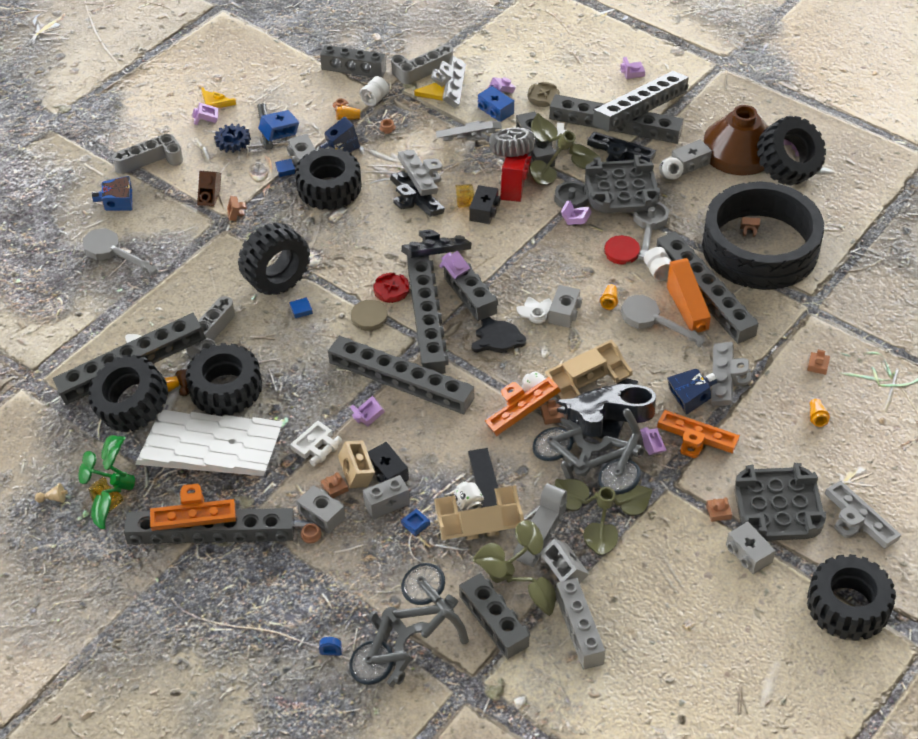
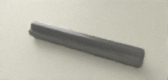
[257,103,273,150]

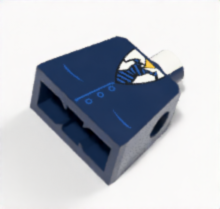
[319,117,360,153]
[667,369,718,415]

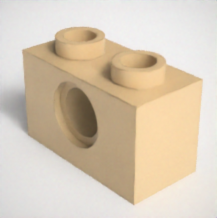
[338,440,375,488]

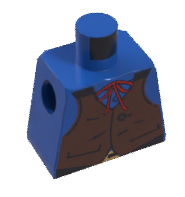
[92,176,133,211]

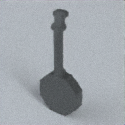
[554,181,589,209]

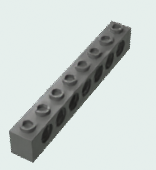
[592,71,689,132]
[549,94,684,144]
[656,231,759,344]
[407,256,449,374]
[53,312,206,405]
[328,335,475,415]
[124,508,295,545]

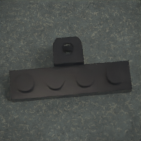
[587,131,656,162]
[390,171,445,217]
[401,229,472,258]

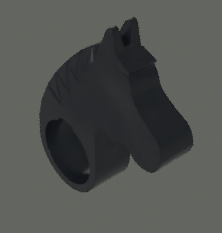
[557,384,656,437]

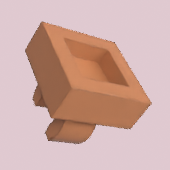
[227,196,247,221]
[740,217,760,237]
[807,349,830,375]
[541,400,564,425]
[321,472,349,498]
[706,497,732,522]

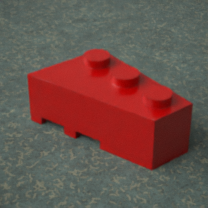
[500,153,532,202]

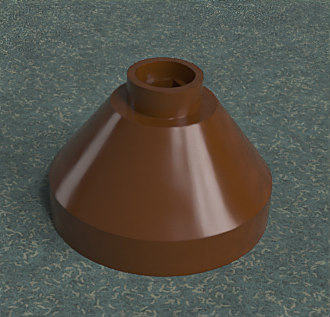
[703,105,769,176]

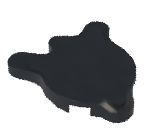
[471,317,526,353]

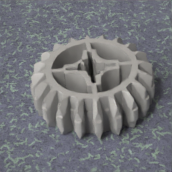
[489,127,535,157]

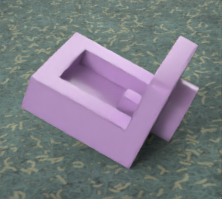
[488,77,516,93]
[561,201,592,225]
[439,251,470,279]
[350,396,385,427]

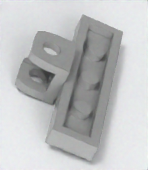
[431,55,466,108]
[436,121,502,141]
[398,150,443,196]
[712,342,752,407]
[825,481,901,549]

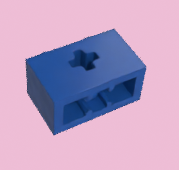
[478,86,515,122]
[258,110,299,141]

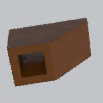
[197,171,222,207]

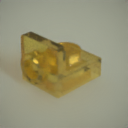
[455,184,474,208]
[88,477,124,513]

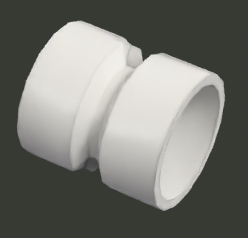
[359,76,389,106]
[644,247,671,281]

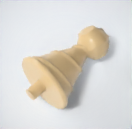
[35,483,68,503]

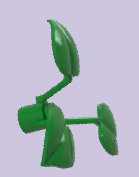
[78,435,135,530]

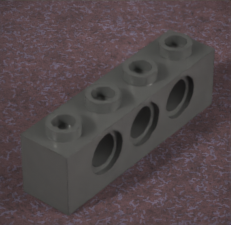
[320,45,386,78]
[516,111,557,167]
[443,258,499,321]
[459,573,531,659]

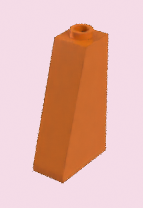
[667,258,711,332]

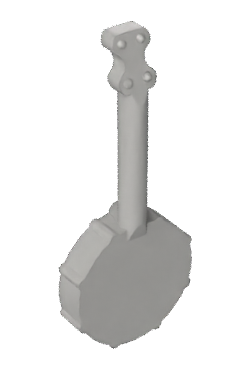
[633,202,669,260]
[83,228,157,276]
[620,295,705,347]

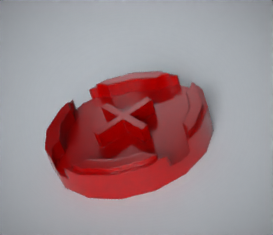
[604,235,640,265]
[373,272,410,303]

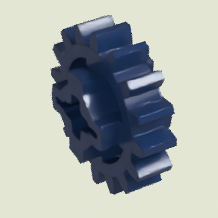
[214,123,251,153]

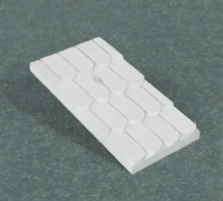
[135,410,283,476]

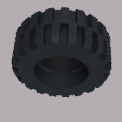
[757,116,826,185]
[295,147,362,210]
[238,223,310,295]
[186,343,262,416]
[88,355,168,432]
[807,554,896,641]

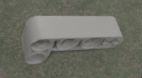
[391,45,453,84]
[112,134,183,174]
[185,296,235,358]
[513,483,567,567]

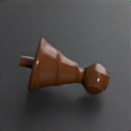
[175,369,189,397]

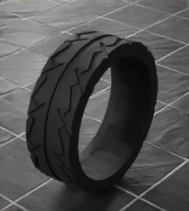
[702,181,824,290]

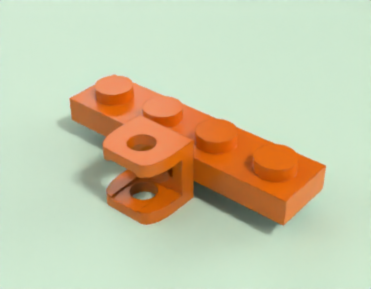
[485,377,561,436]
[657,410,740,458]
[150,484,236,531]

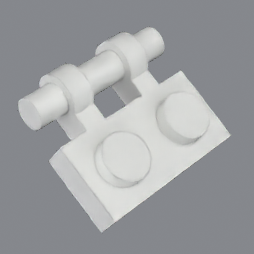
[290,421,343,466]

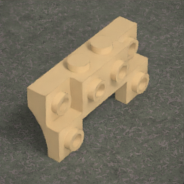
[545,339,633,400]
[434,485,524,540]

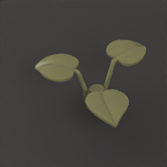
[529,113,601,185]
[555,479,652,555]
[472,520,556,616]

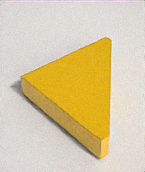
[414,82,445,101]
[201,87,236,108]

